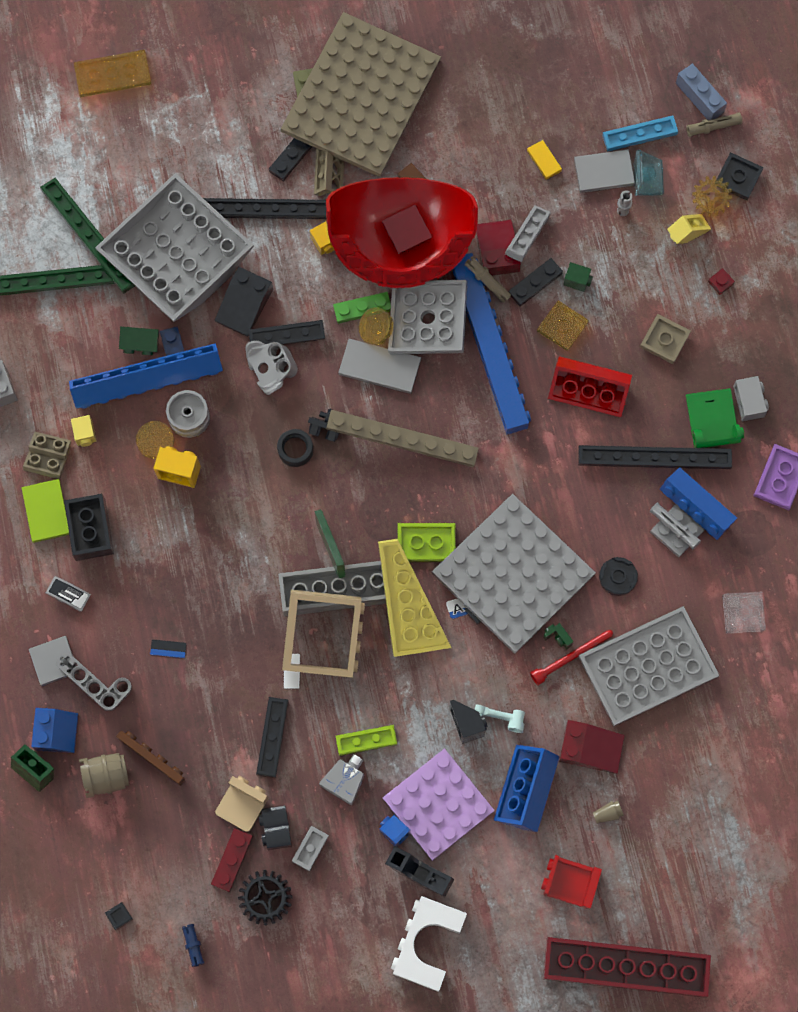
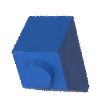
[380,815,411,847]

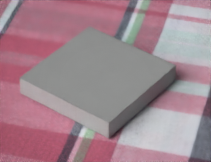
[29,636,79,686]

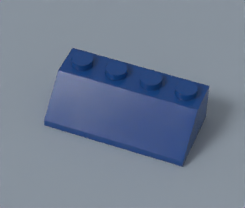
[494,745,560,832]

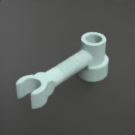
[475,705,525,733]

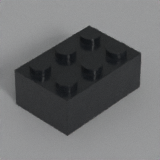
[64,494,114,561]

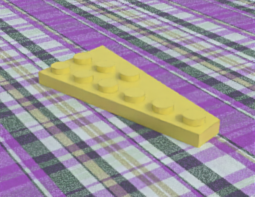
[378,539,451,657]

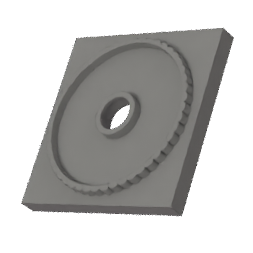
[388,280,467,354]

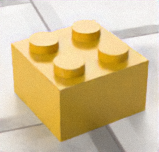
[153,446,201,488]

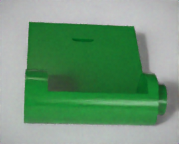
[686,388,744,448]

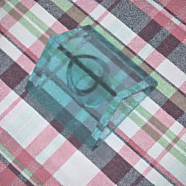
[634,150,664,196]

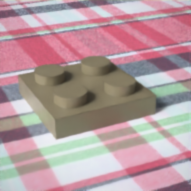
[640,314,691,364]

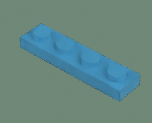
[602,116,678,152]

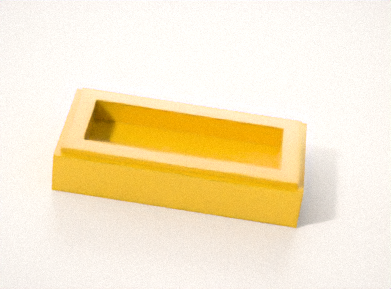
[527,140,562,180]

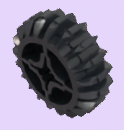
[238,870,293,926]

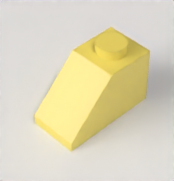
[667,214,711,244]

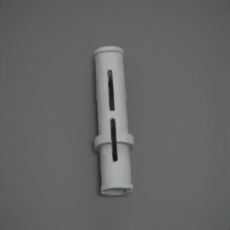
[650,503,701,550]

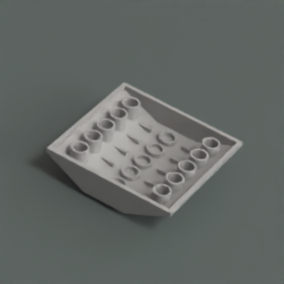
[95,173,254,322]

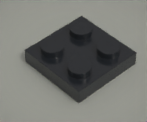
[714,152,764,201]

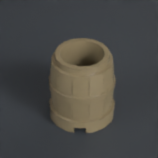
[79,753,129,798]

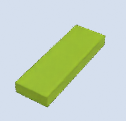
[336,725,397,756]

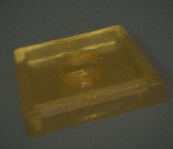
[537,300,589,351]

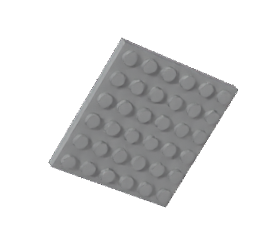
[432,494,596,654]

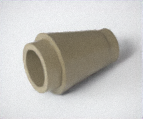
[593,800,624,824]

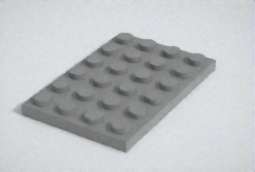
[579,606,719,727]

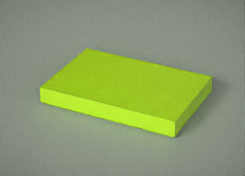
[22,479,69,543]
[398,523,455,562]

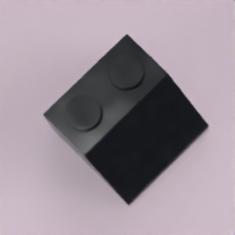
[449,699,488,744]

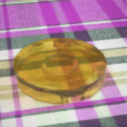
[359,307,393,345]
[136,421,174,459]

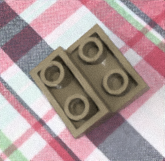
[23,432,71,479]

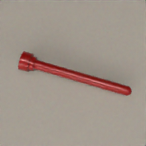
[530,630,613,686]

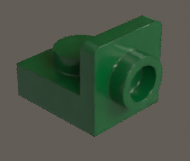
[543,623,574,650]

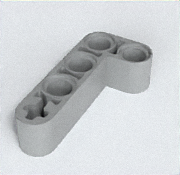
[56,653,132,711]

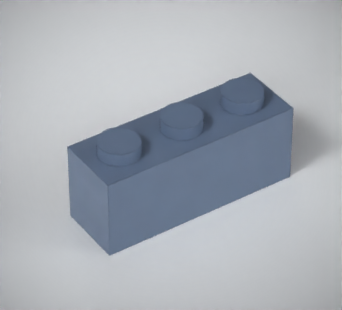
[676,63,727,120]

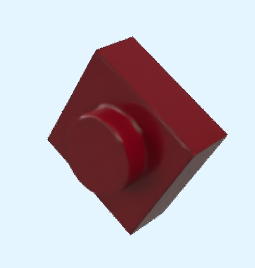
[708,268,735,295]

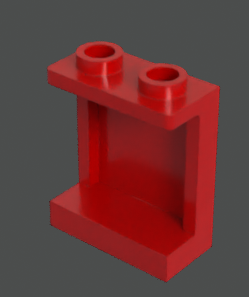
[541,855,602,910]

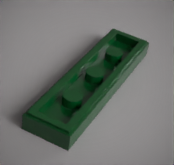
[314,509,346,578]

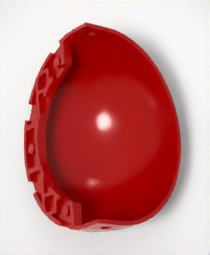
[326,178,478,288]

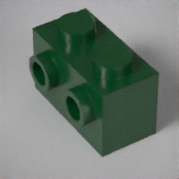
[119,326,159,355]
[11,744,54,792]

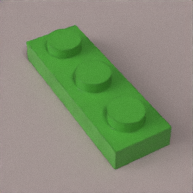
[333,292,391,324]

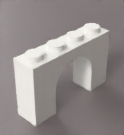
[391,896,467,992]

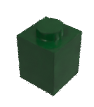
[563,262,593,292]

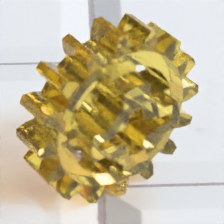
[692,176,732,217]

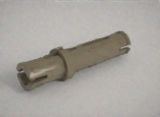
[686,112,742,137]
[465,256,511,302]

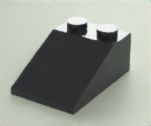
[215,267,273,337]

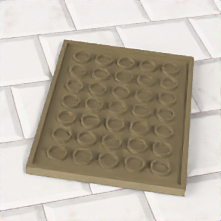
[281,12,441,177]

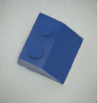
[31,708,79,753]

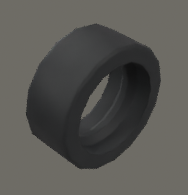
[277,429,314,467]

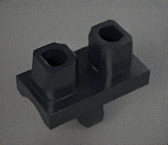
[308,408,340,442]

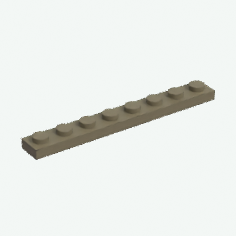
[326,410,478,467]

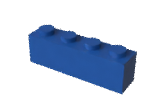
[659,467,737,540]

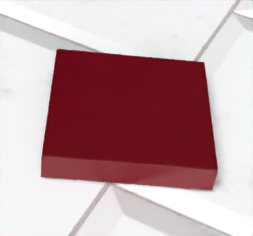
[382,205,432,255]

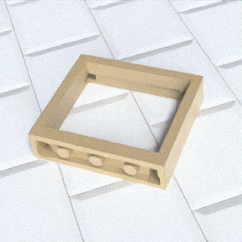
[282,590,365,678]

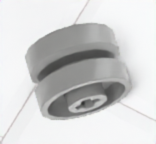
[166,390,210,438]

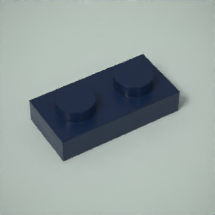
[159,326,184,356]

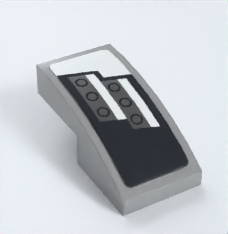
[45,576,91,612]

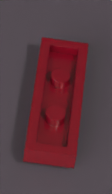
[211,828,253,892]

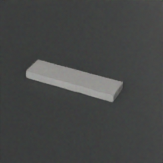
[505,205,551,262]

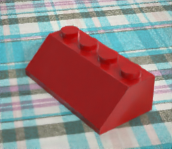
[548,356,632,417]

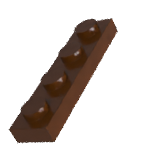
[116,731,185,786]

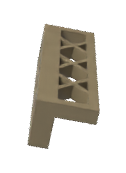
[314,148,344,197]

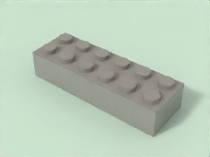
[278,561,386,616]

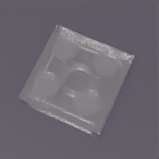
[722,592,766,633]

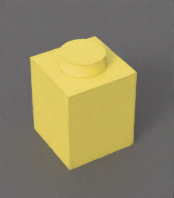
[71,415,96,447]

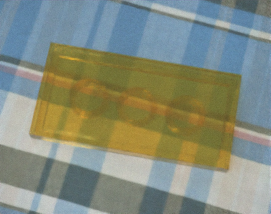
[74,49,151,98]

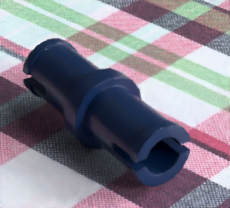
[182,924,205,967]

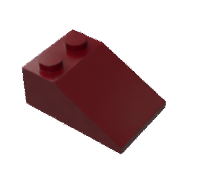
[476,220,521,276]
[559,720,624,774]

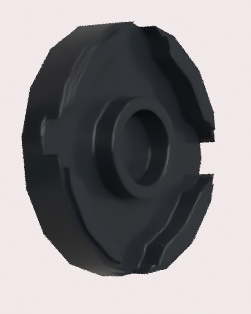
[599,557,638,596]

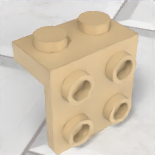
[215,776,269,832]

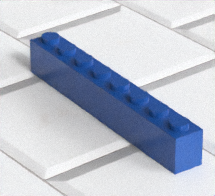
[69,343,223,409]

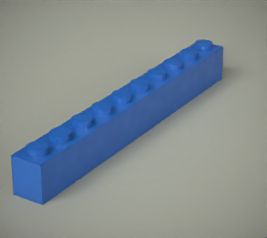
[452,253,531,435]

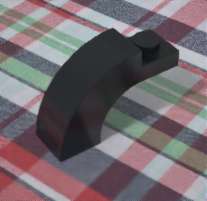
[385,846,454,897]

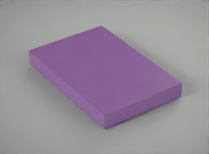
[753,444,798,510]

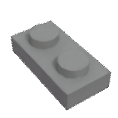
[292,826,329,871]

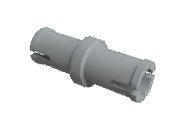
[617,191,632,216]

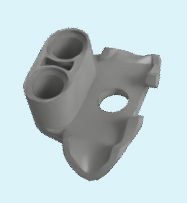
[246,341,298,395]

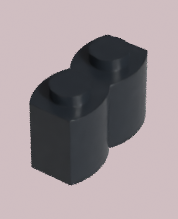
[259,805,292,850]

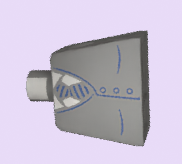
[319,754,364,806]

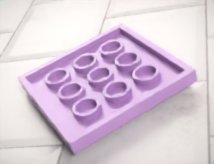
[383,748,494,861]

